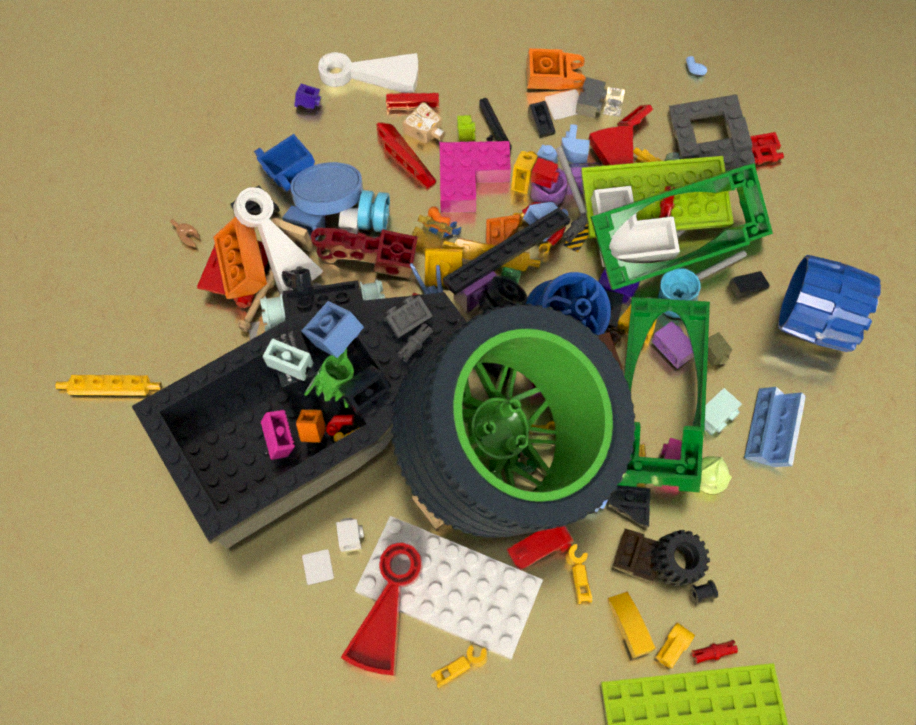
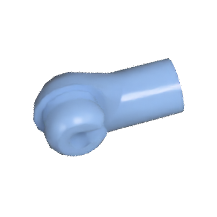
[686,56,707,76]

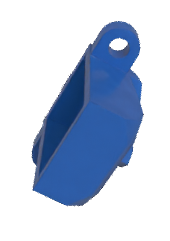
[254,134,315,192]

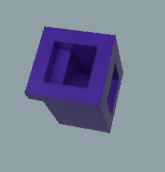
[294,83,322,109]

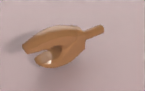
[170,219,200,248]

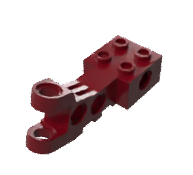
[311,228,418,279]

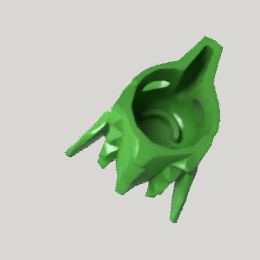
[304,348,354,408]

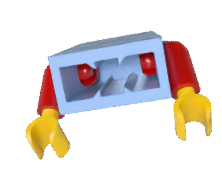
[513,202,568,257]

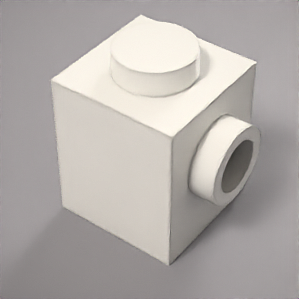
[336,518,364,552]

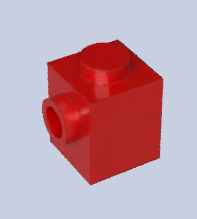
[531,157,560,189]

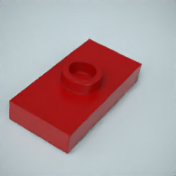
[617,104,653,126]

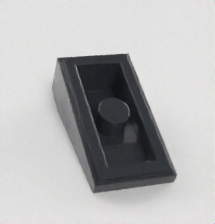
[528,101,556,137]
[728,271,770,299]

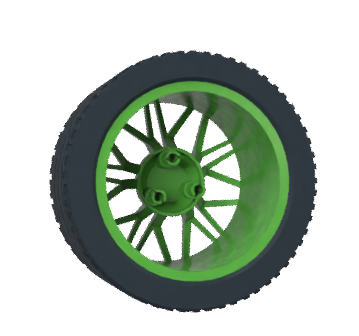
[391,304,636,538]

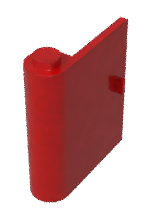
[197,240,269,308]

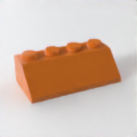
[213,217,267,299]

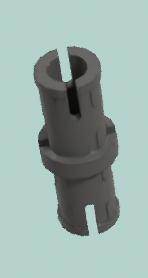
[562,213,587,243]
[397,324,433,362]

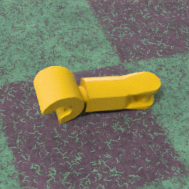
[566,544,592,604]
[431,645,488,688]

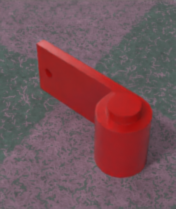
[507,526,574,571]

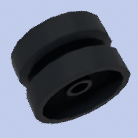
[479,275,528,312]

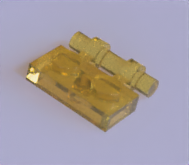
[412,215,453,250]

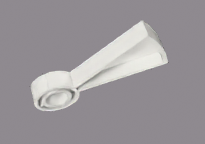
[318,52,418,93]
[233,187,323,296]

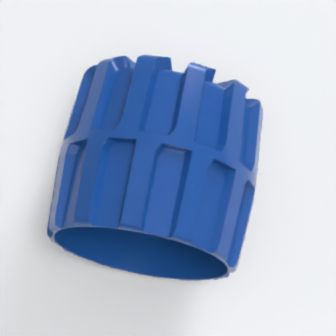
[778,255,881,352]

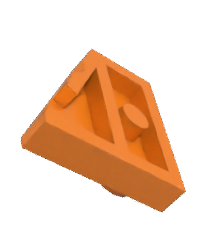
[486,214,522,245]

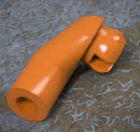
[428,206,451,227]

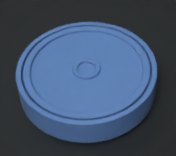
[290,162,364,215]

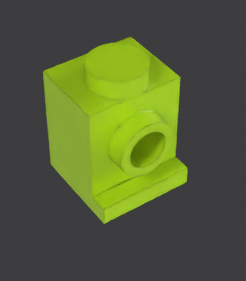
[457,115,476,142]

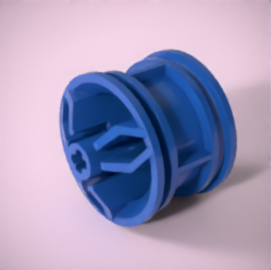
[525,272,611,335]

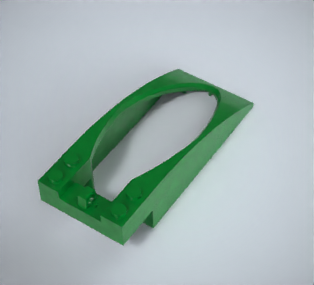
[590,163,773,290]
[617,297,710,493]

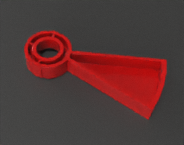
[588,126,633,166]
[340,542,423,676]

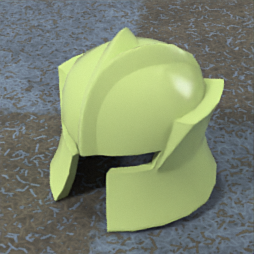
[700,456,732,494]

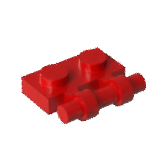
[750,132,784,165]

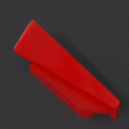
[376,122,437,189]

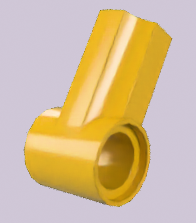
[655,622,695,669]

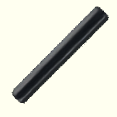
[479,98,512,151]

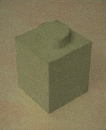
[708,332,732,366]

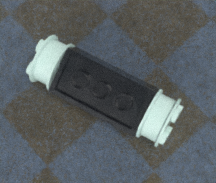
[260,279,385,332]

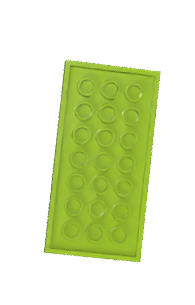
[580,156,734,239]

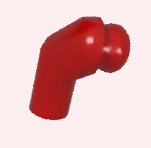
[326,415,354,436]

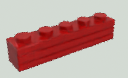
[386,92,439,109]

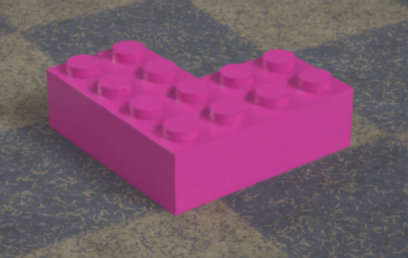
[439,141,511,213]

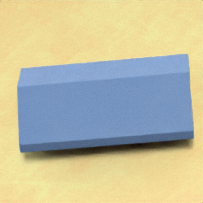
[745,387,806,467]

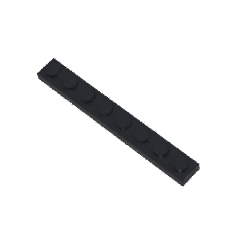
[443,207,571,295]

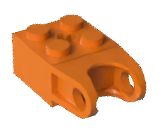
[526,48,586,90]

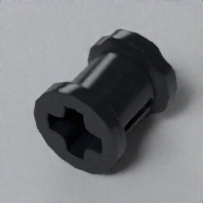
[691,580,718,604]

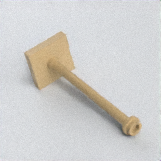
[238,218,313,332]

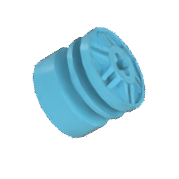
[658,268,701,318]

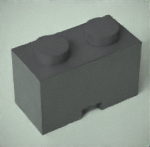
[575,77,607,118]

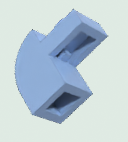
[561,124,590,164]

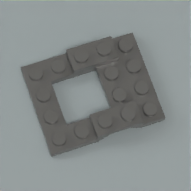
[669,94,755,171]

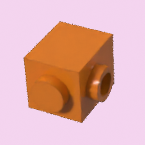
[296,410,326,442]

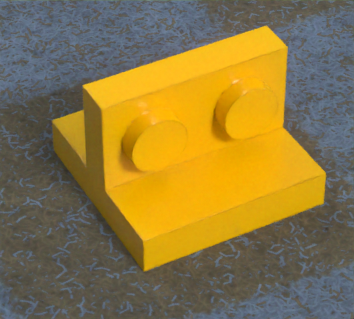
[425,248,462,286]

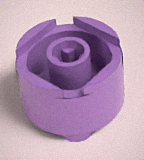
[530,168,567,206]

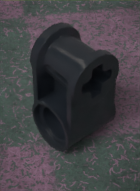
[282,266,313,292]

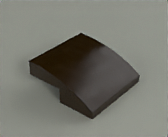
[613,528,657,584]

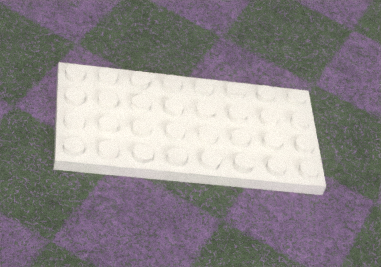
[355,516,543,660]

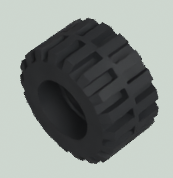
[651,530,710,586]

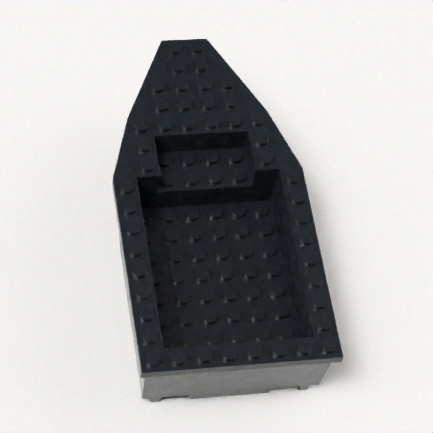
[131,292,466,548]

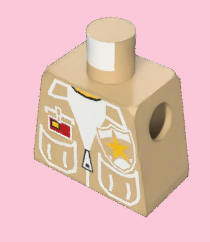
[402,102,445,143]

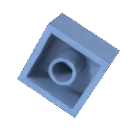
[302,301,364,358]

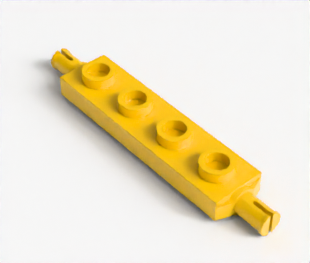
[443,238,541,271]
[55,375,162,395]

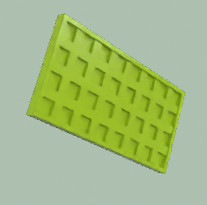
[600,663,788,725]

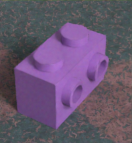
[652,321,694,369]

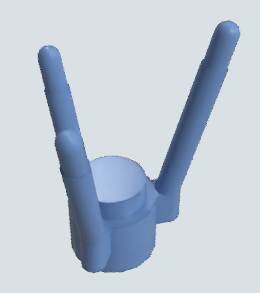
[410,263,443,294]

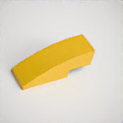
[608,591,655,658]

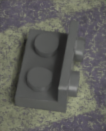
[383,295,432,338]

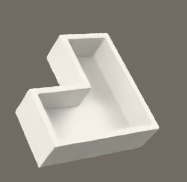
[591,186,680,267]

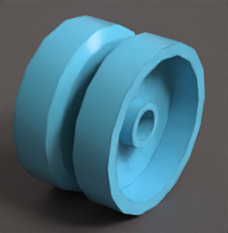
[357,190,390,232]

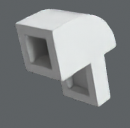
[339,207,359,234]

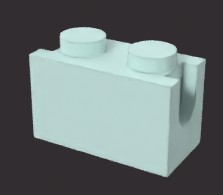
[263,339,313,381]
[705,388,742,436]

